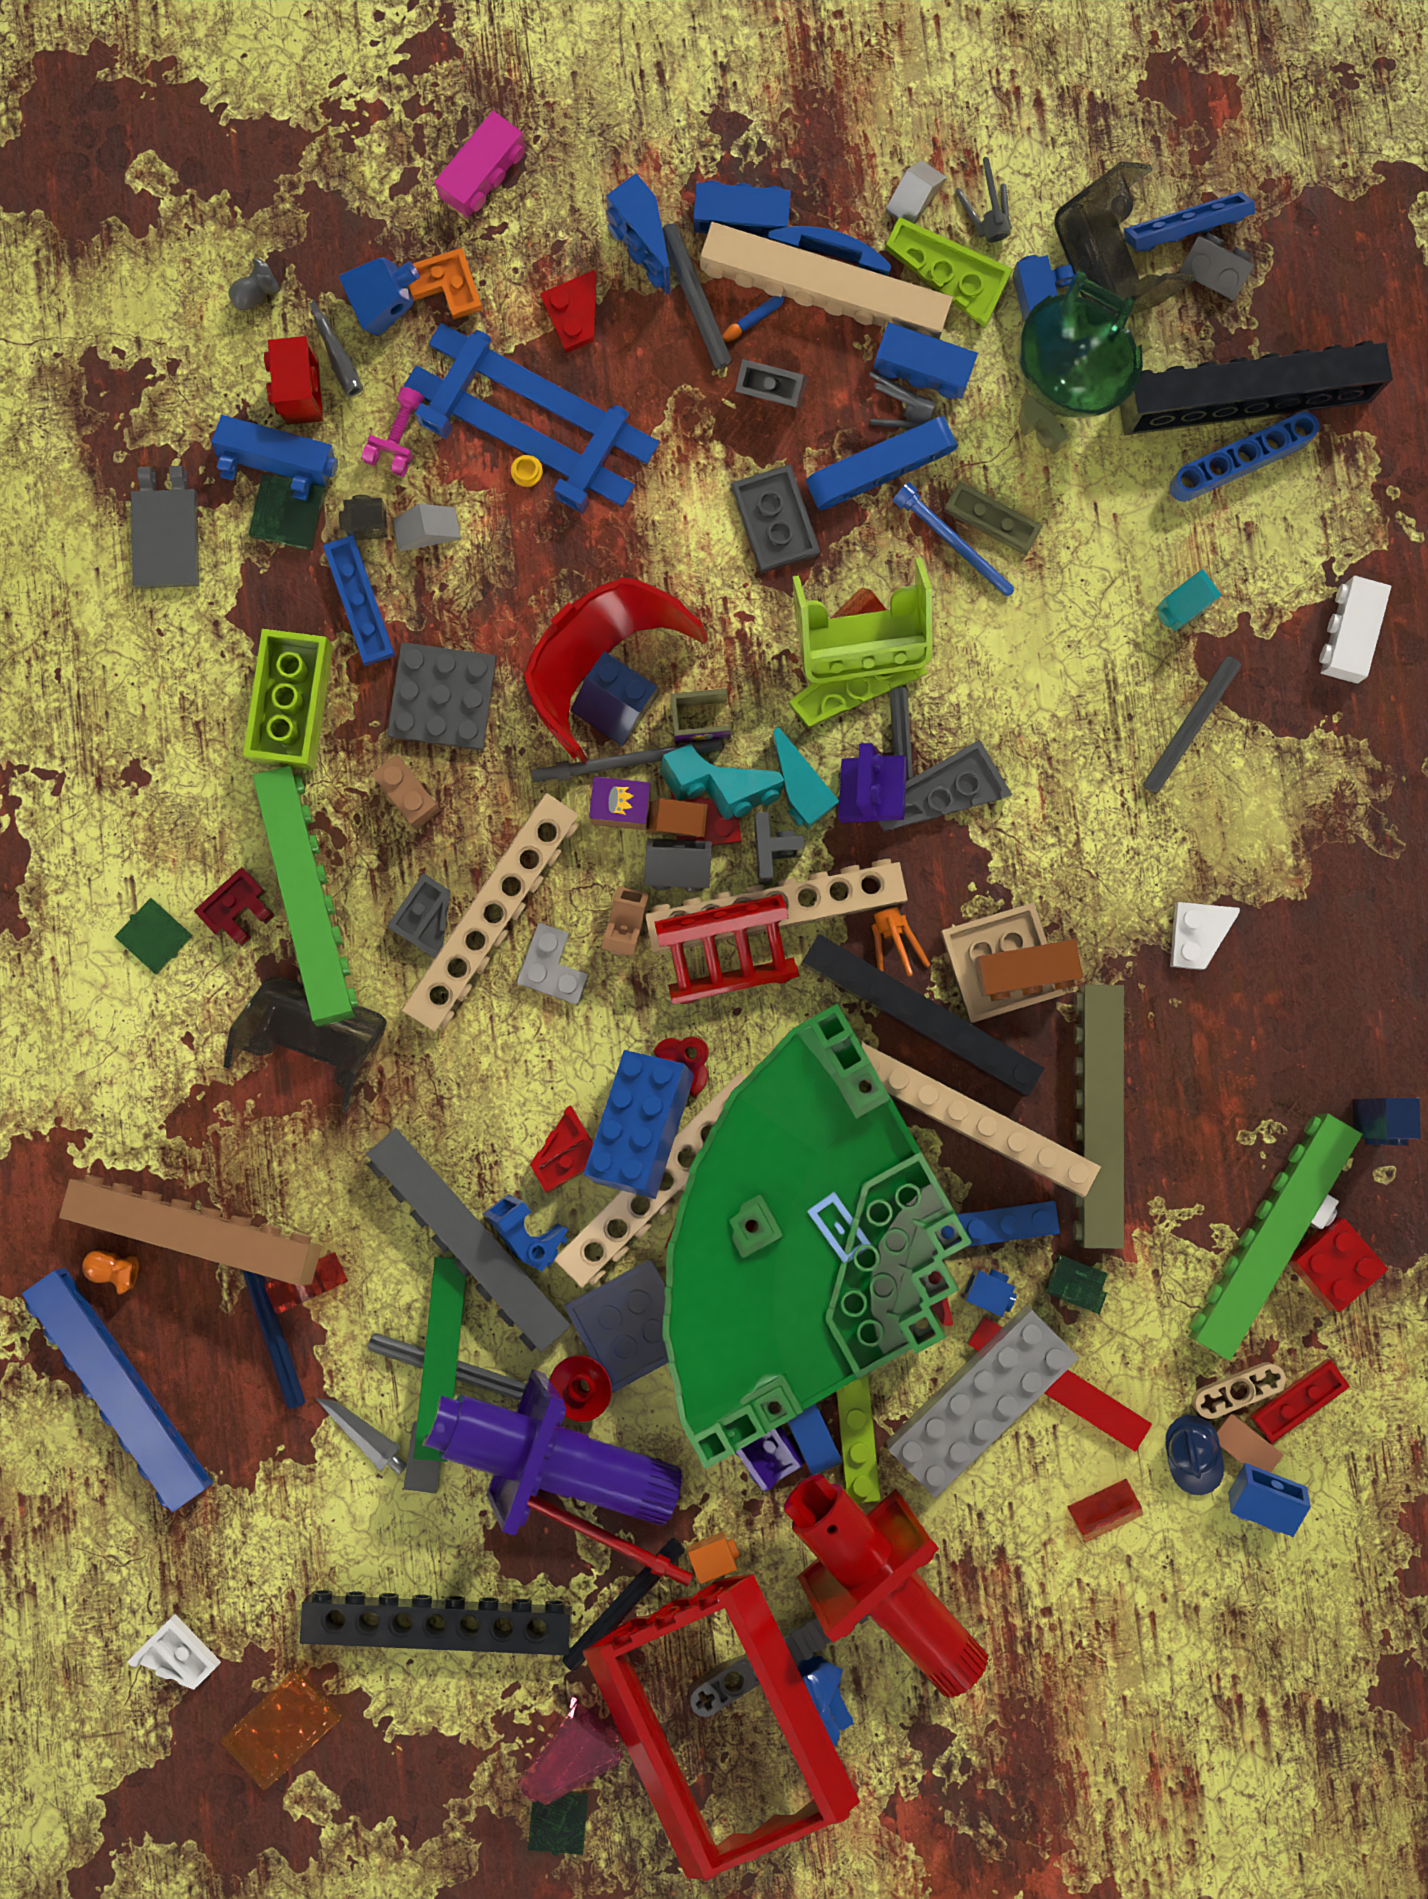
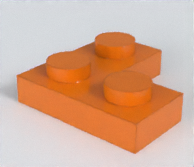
[409,248,483,320]

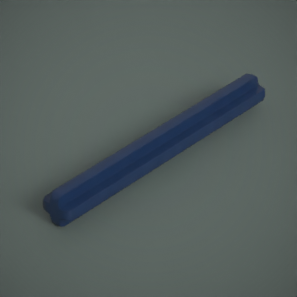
[241,1269,305,1409]

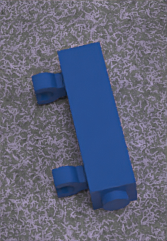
[1012,255,1092,381]
[211,415,338,501]

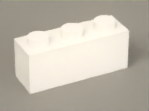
[1319,575,1391,684]

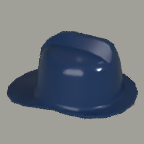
[1166,1415,1224,1495]

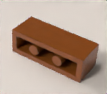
[974,939,1083,1001]

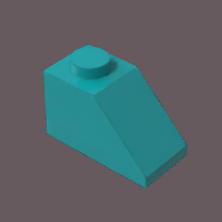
[1157,569,1221,633]

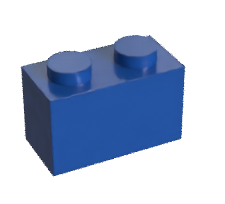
[1228,1463,1311,1537]

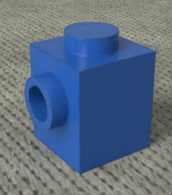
[962,1268,1016,1317]

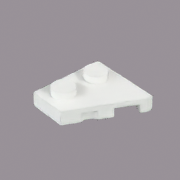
[1170,902,1240,970]
[128,1614,221,1690]

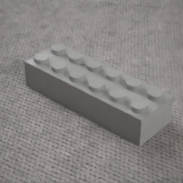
[886,1304,1079,1498]

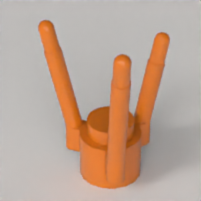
[871,907,930,977]

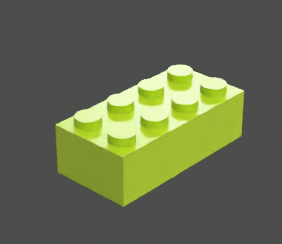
[243,629,333,771]

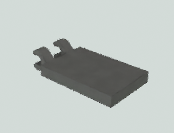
[131,466,200,588]

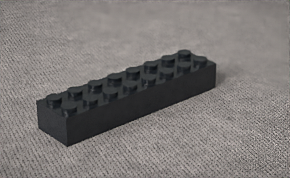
[1118,340,1393,436]

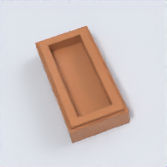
[1215,1413,1284,1473]

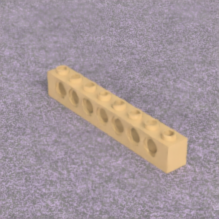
[401,793,579,1032]
[645,859,908,955]
[554,1072,746,1287]

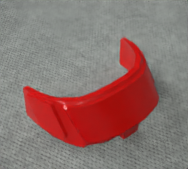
[524,577,708,764]

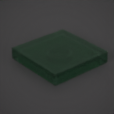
[248,474,326,550]

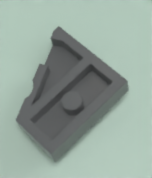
[387,873,450,958]

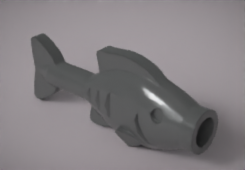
[309,301,363,397]

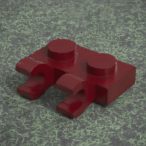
[194,867,275,946]

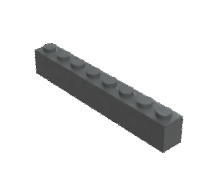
[366,1128,571,1353]

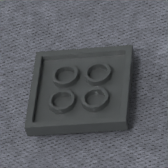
[387,642,497,751]

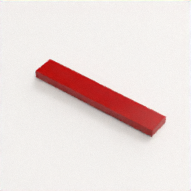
[967,1315,1152,1452]

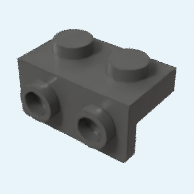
[1179,232,1254,301]

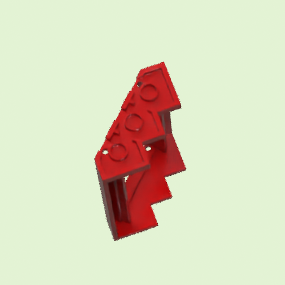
[582,1574,860,1881]

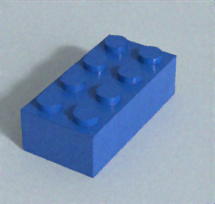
[584,1050,695,1199]

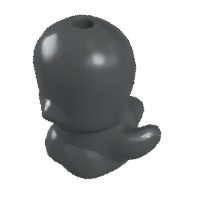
[228,258,281,310]

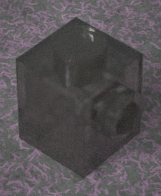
[339,495,388,540]

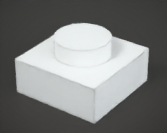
[1309,1194,1339,1230]

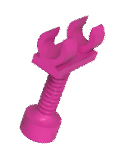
[361,387,424,477]

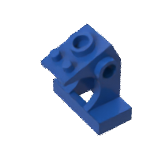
[482,1194,568,1271]

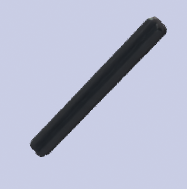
[562,1538,685,1672]

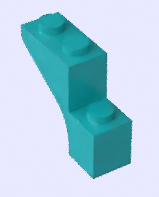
[660,744,785,820]

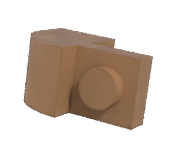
[601,886,650,956]

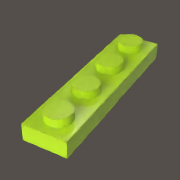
[836,1374,881,1503]

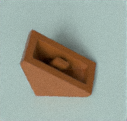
[646,798,708,837]

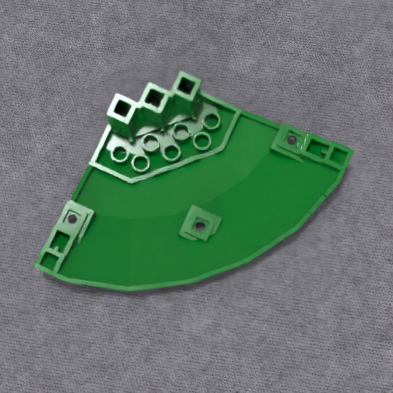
[662,1003,972,1469]

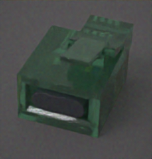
[1043,1254,1108,1315]

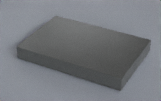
[730,464,820,574]

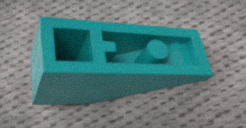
[772,727,839,830]

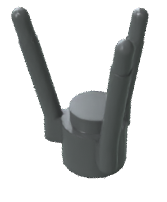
[955,157,1012,243]
[869,371,935,429]

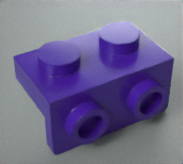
[735,1426,805,1492]

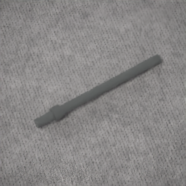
[531,738,722,783]

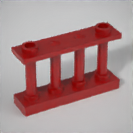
[654,894,800,1004]

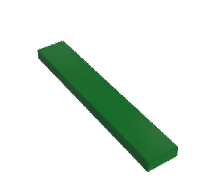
[413,1257,467,1462]

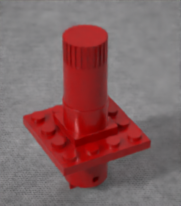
[784,1474,988,1698]

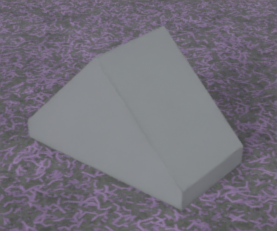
[886,160,947,224]
[393,504,461,552]

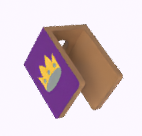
[589,777,651,830]

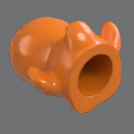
[82,1250,139,1295]

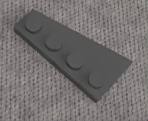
[878,740,1012,832]

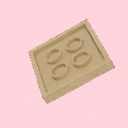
[940,902,1064,1024]

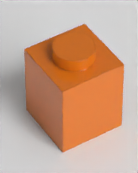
[688,1531,741,1585]

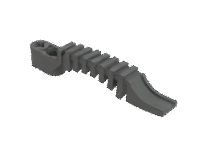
[687,1612,869,1717]

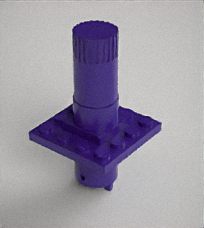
[422,1369,682,1536]

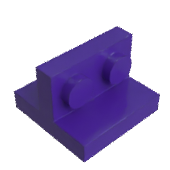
[838,743,907,823]

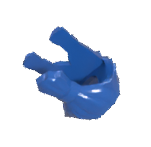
[797,1656,853,1746]

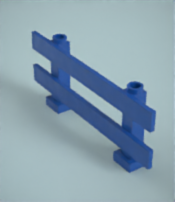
[404,323,660,514]

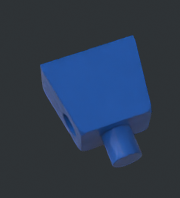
[339,257,420,336]

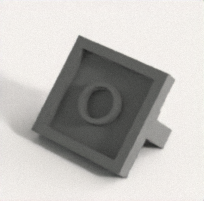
[754,812,804,885]

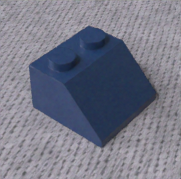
[570,651,659,747]

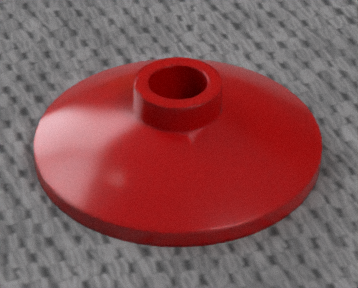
[550,1355,612,1422]

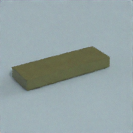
[943,481,1043,556]

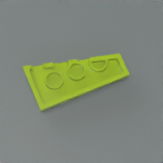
[885,217,1013,328]
[788,667,928,729]

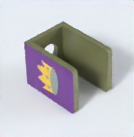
[670,688,731,744]

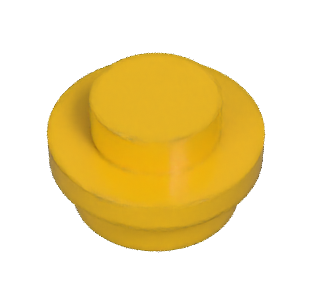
[511,455,543,487]

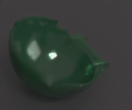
[1017,270,1143,418]

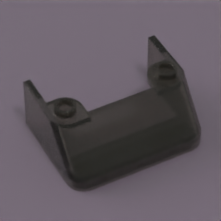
[1054,161,1195,323]
[223,977,386,1113]

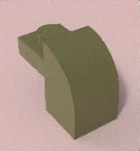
[1019,372,1071,455]

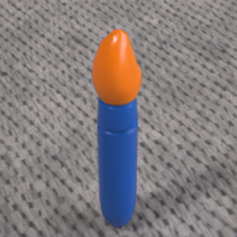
[722,295,785,342]

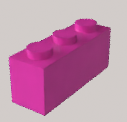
[434,111,525,218]

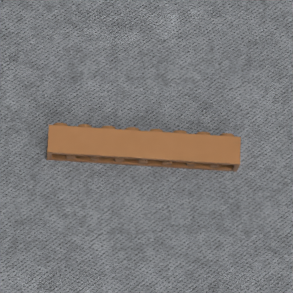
[59,1175,322,1286]

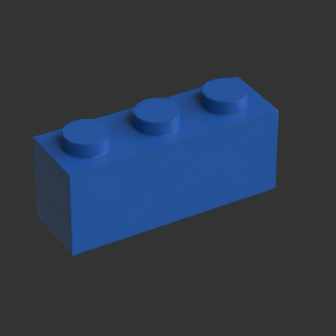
[693,180,791,239]
[873,322,978,399]

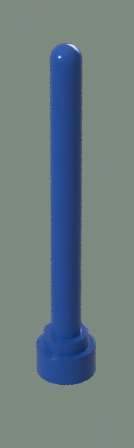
[892,482,1014,596]

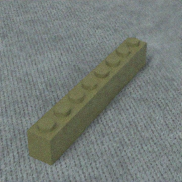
[1073,984,1124,1249]

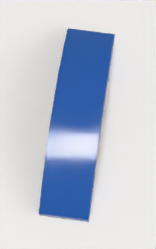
[768,226,891,277]

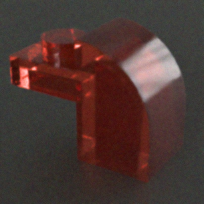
[264,1252,348,1314]

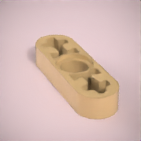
[1192,1362,1286,1419]

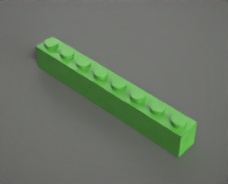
[252,765,359,1027]
[1188,1114,1362,1361]

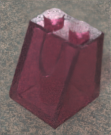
[518,1696,625,1805]

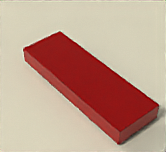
[1249,1358,1350,1444]

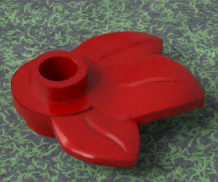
[653,1036,709,1097]

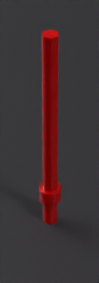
[527,1495,694,1587]

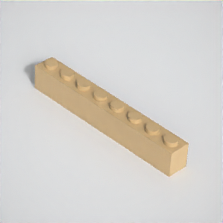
[700,222,953,340]
[861,1043,1101,1197]

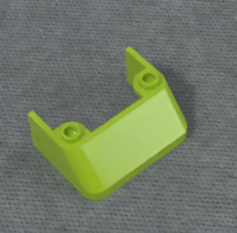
[792,557,933,684]

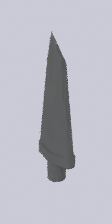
[315,1398,407,1475]

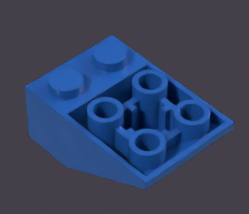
[606,173,670,295]

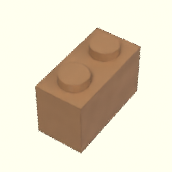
[371,754,442,830]

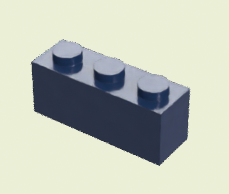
[1353,1098,1421,1145]

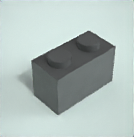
[735,359,808,409]
[645,838,712,892]

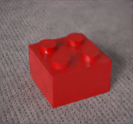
[264,336,324,425]
[1288,1217,1389,1313]

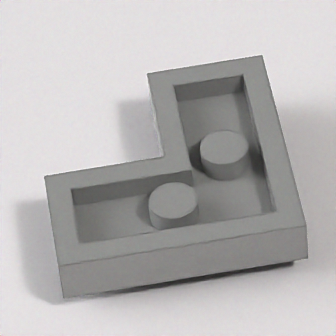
[517,923,589,1005]

